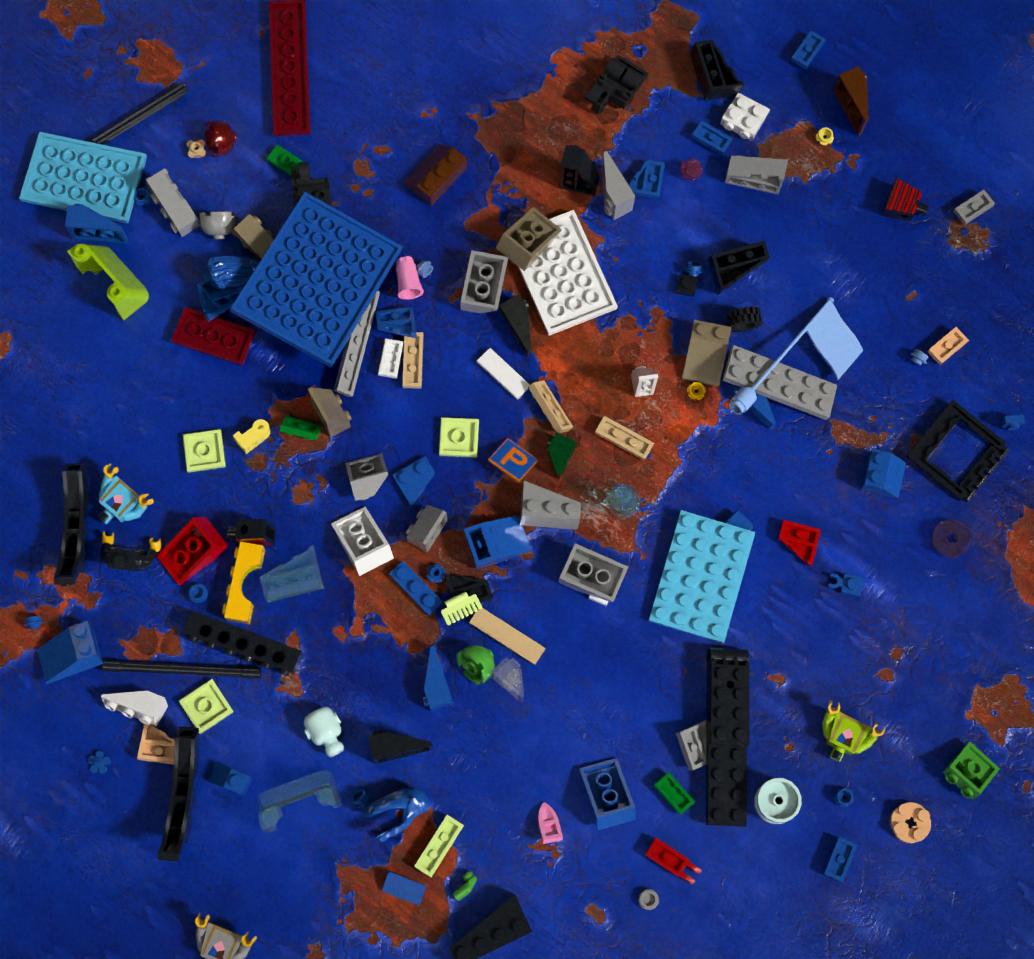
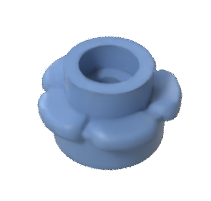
[416,261,433,278]
[911,349,928,366]

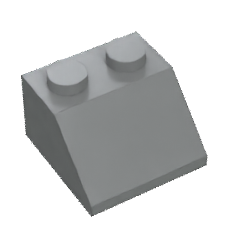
[406,505,447,553]

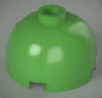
[456,644,495,684]

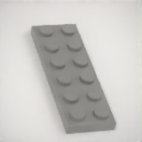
[723,345,837,420]

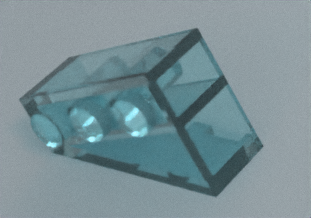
[260,545,324,603]

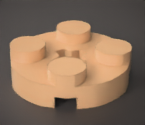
[889,802,931,843]

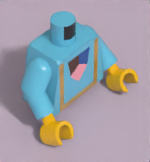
[98,463,154,525]

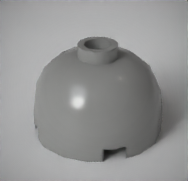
[199,212,237,239]

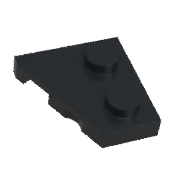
[445,574,493,610]

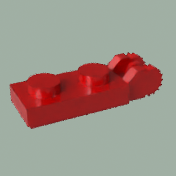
[644,837,702,885]

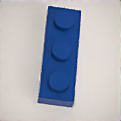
[389,561,443,616]

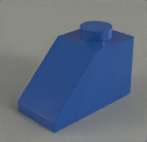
[208,763,253,797]

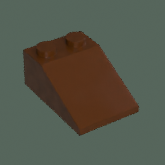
[833,66,868,136]

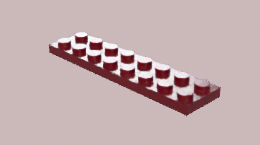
[269,0,311,137]

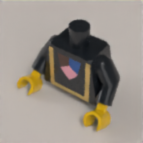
[100,531,162,571]

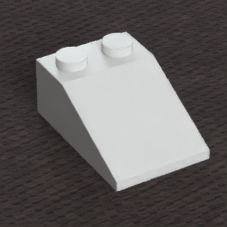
[331,507,394,576]

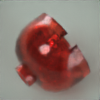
[205,120,237,158]

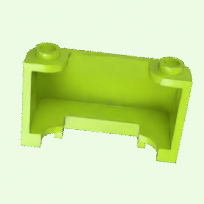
[67,244,149,320]

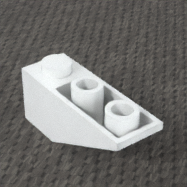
[101,691,168,726]

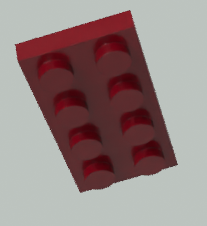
[171,307,256,366]

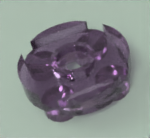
[931,519,972,559]

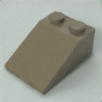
[496,207,562,271]
[682,320,731,387]
[308,387,352,437]

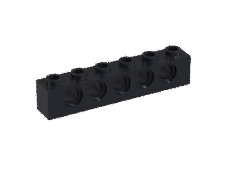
[183,610,303,676]

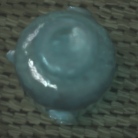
[605,484,640,519]

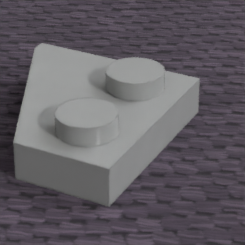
[676,720,706,771]

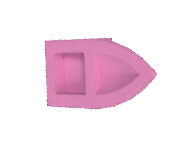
[538,802,563,844]

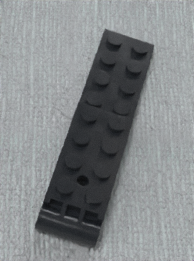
[706,647,749,827]

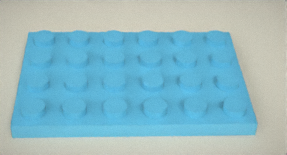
[19,132,147,223]
[649,510,755,644]

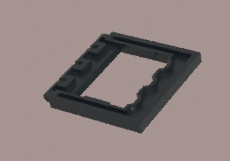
[906,400,1009,502]

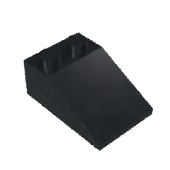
[368,730,433,764]

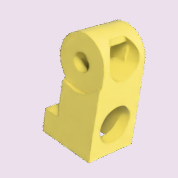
[233,419,270,454]

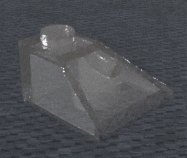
[491,657,524,703]

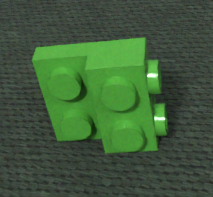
[942,741,1000,800]

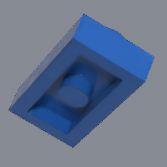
[791,31,826,70]
[691,120,733,156]
[823,837,858,883]

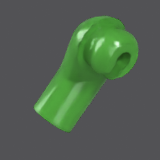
[453,871,477,901]

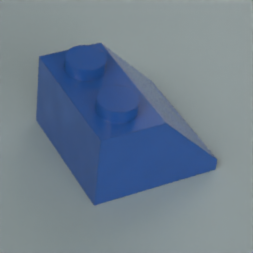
[860,448,906,499]

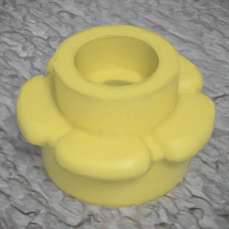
[816,127,834,145]

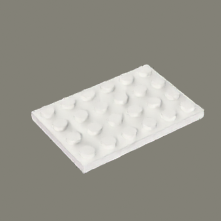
[518,210,618,336]

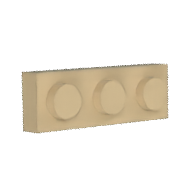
[403,332,424,389]
[528,380,573,433]
[595,416,654,461]

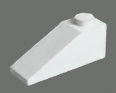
[631,366,658,397]

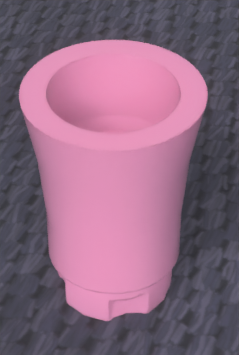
[396,256,424,300]

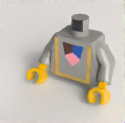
[195,913,257,959]

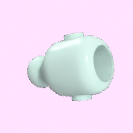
[304,707,344,757]

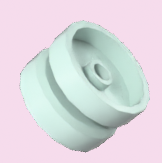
[754,778,802,824]

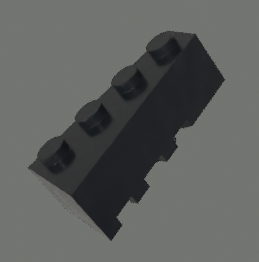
[450,894,532,959]

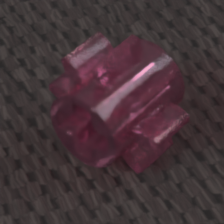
[679,158,703,181]

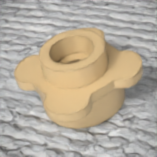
[187,139,206,158]

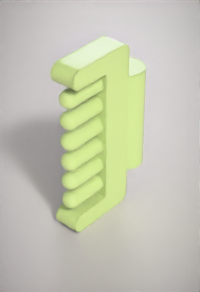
[441,591,482,626]

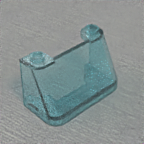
[257,770,344,833]

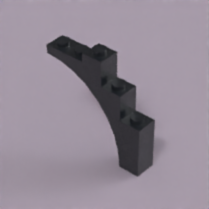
[54,463,90,586]
[158,726,199,861]

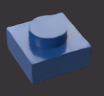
[1000,415,1025,431]

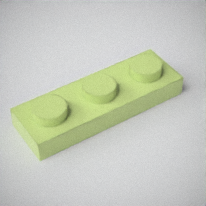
[414,815,464,878]

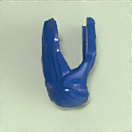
[203,255,261,301]
[362,787,430,842]

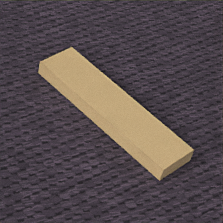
[469,608,546,665]

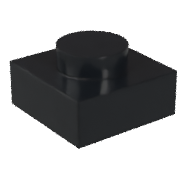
[676,274,698,297]

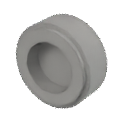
[638,889,659,910]

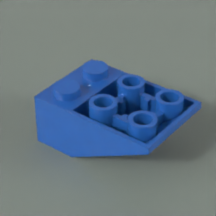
[464,515,531,570]

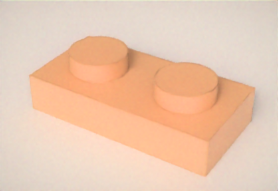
[927,327,969,365]

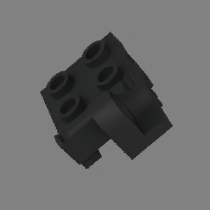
[585,55,649,114]
[291,162,332,208]

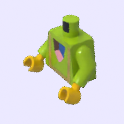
[822,700,886,762]

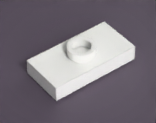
[378,338,404,379]

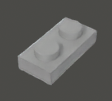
[953,190,995,226]

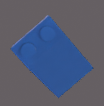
[65,204,129,244]
[37,621,103,684]
[579,758,636,830]

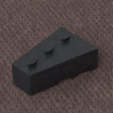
[690,40,744,101]
[559,145,600,196]
[708,241,770,295]

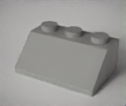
[460,250,508,313]

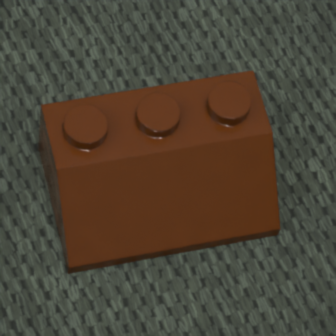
[404,144,467,206]

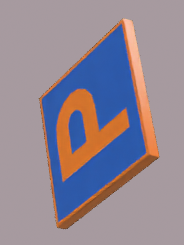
[488,438,538,482]

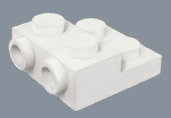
[720,93,770,141]

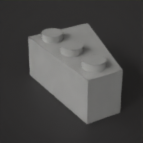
[725,155,788,194]
[146,168,201,237]
[520,481,581,530]

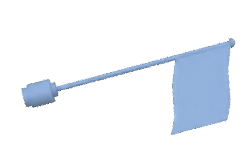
[729,297,863,415]

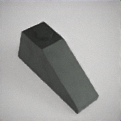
[499,295,531,357]

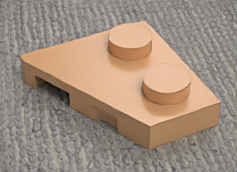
[137,724,175,765]

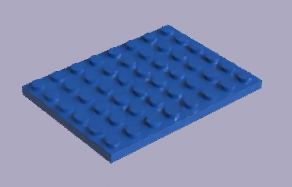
[230,192,403,368]

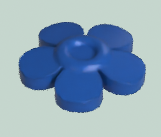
[88,751,111,774]

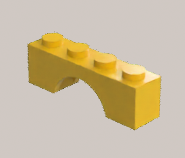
[222,542,265,625]

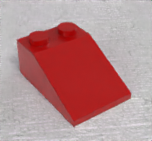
[157,517,228,585]

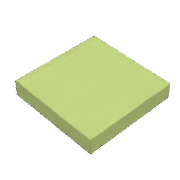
[439,417,479,457]
[183,429,226,473]
[179,679,234,734]

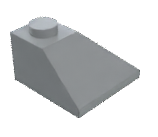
[345,453,388,501]

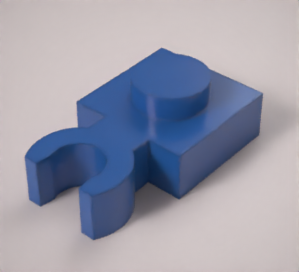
[827,573,864,597]

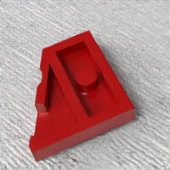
[778,520,821,566]

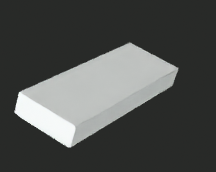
[477,348,530,400]

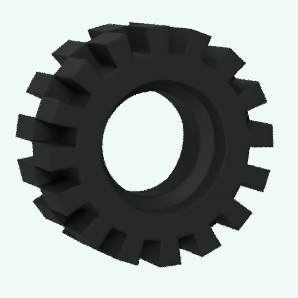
[727,306,763,332]

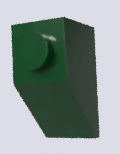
[546,432,577,480]

